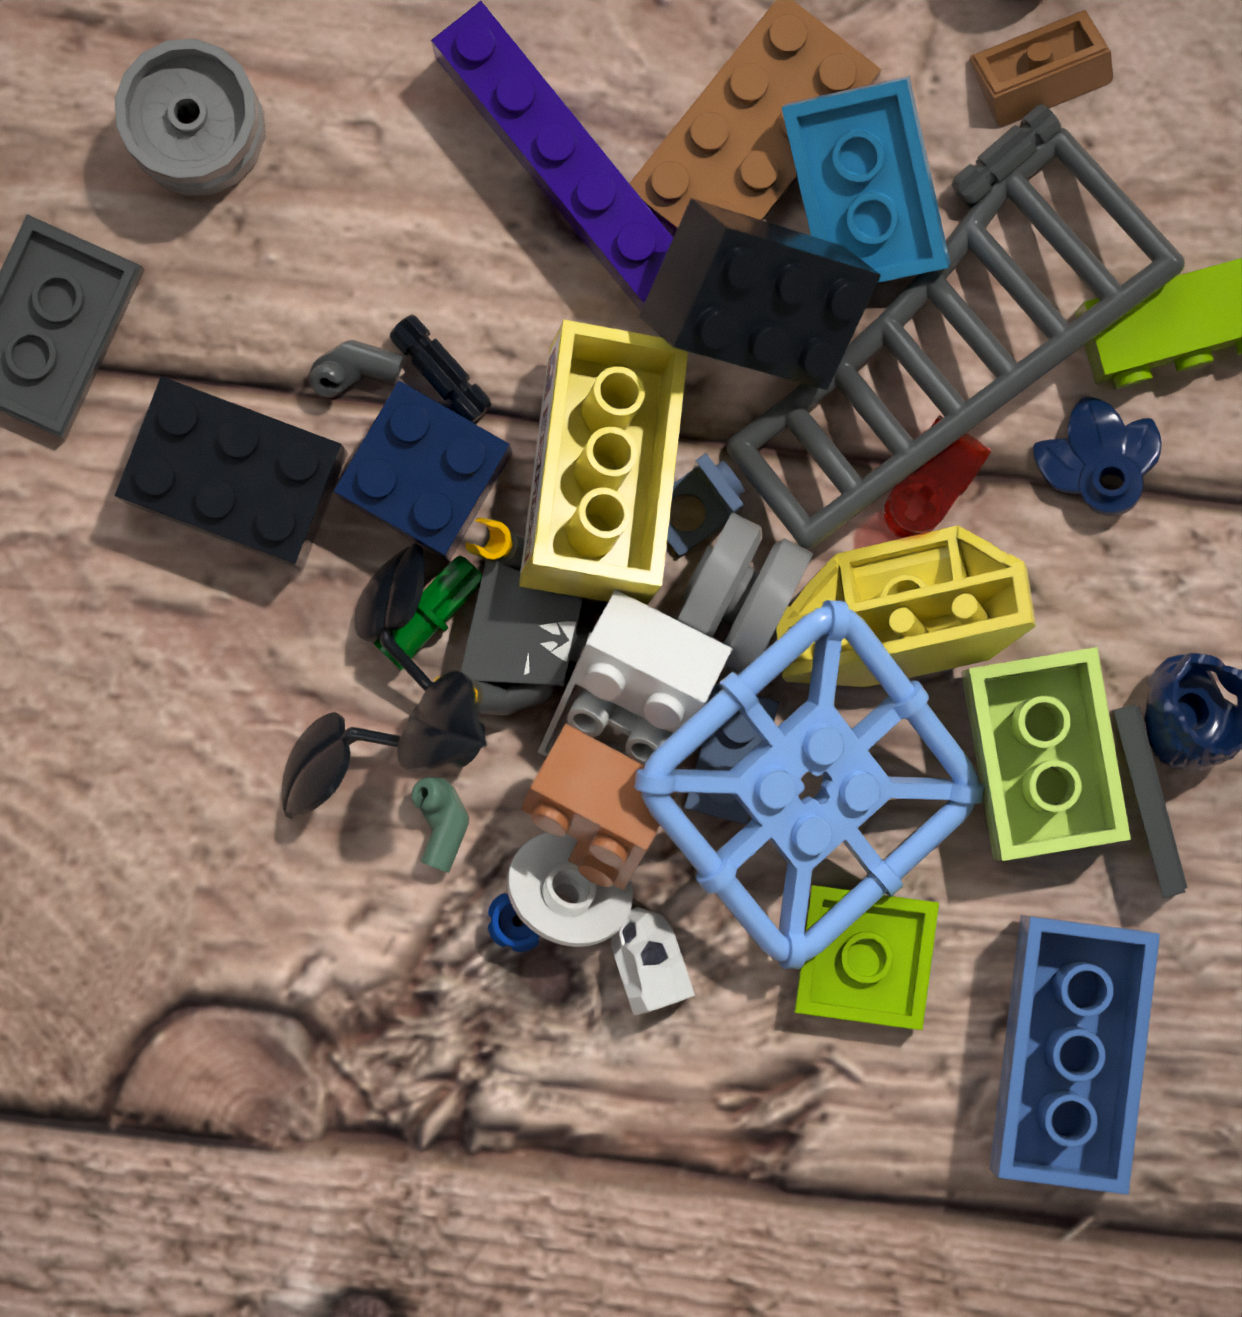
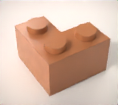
[520,723,678,891]

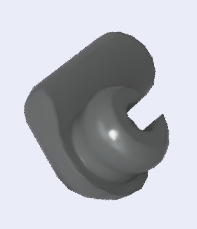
[310,340,404,397]

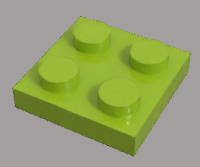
[794,885,939,1030]

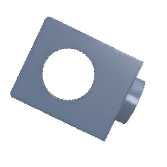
[667,453,745,556]

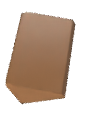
[969,10,1113,127]

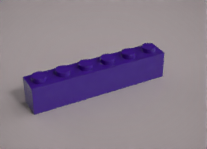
[431,1,673,337]

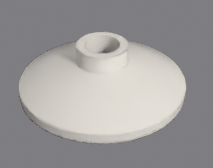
[507,833,633,947]

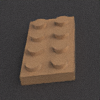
[629,0,882,232]

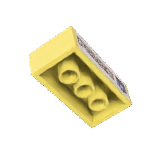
[519,319,688,605]

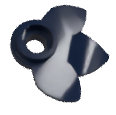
[1033,396,1162,516]

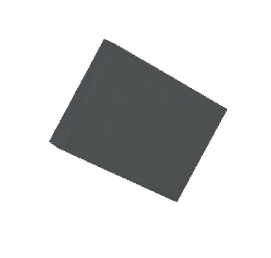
[0,214,145,440]

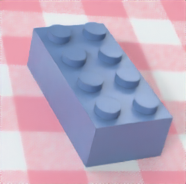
[989,915,1160,1195]

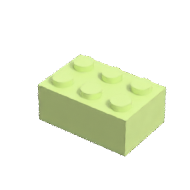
[961,647,1131,861]

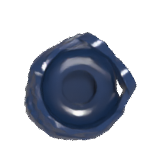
[1144,653,1242,771]

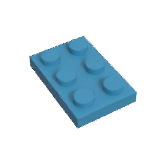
[781,76,951,283]

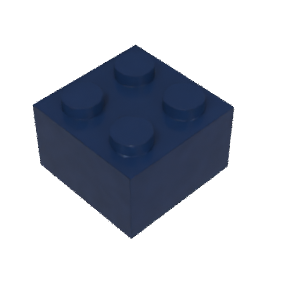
[334,380,513,562]

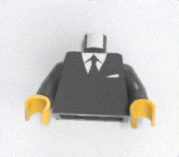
[434,517,594,716]

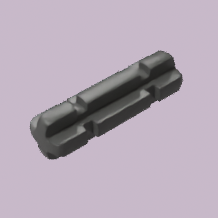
[952,104,1062,207]

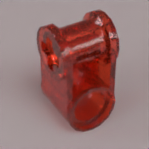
[883,415,992,538]

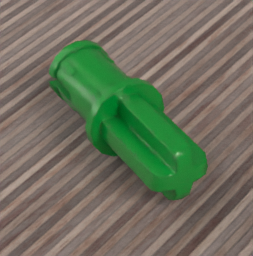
[372,555,483,670]

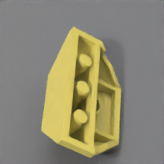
[776,525,1036,687]

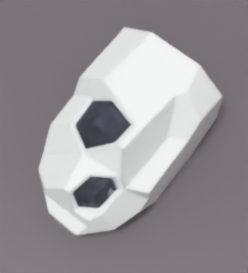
[611,907,695,1016]

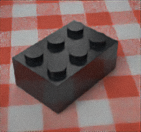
[639,198,881,390]
[114,376,348,570]

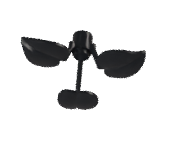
[282,543,487,819]

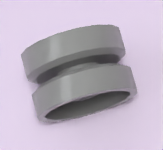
[115,39,265,196]
[677,512,813,674]

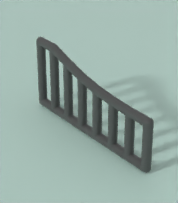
[727,127,1185,548]

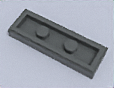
[1113,704,1188,898]

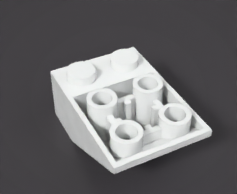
[538,589,732,766]

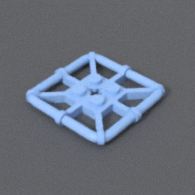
[634,600,984,969]

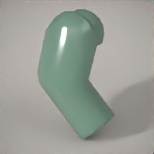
[411,777,469,873]

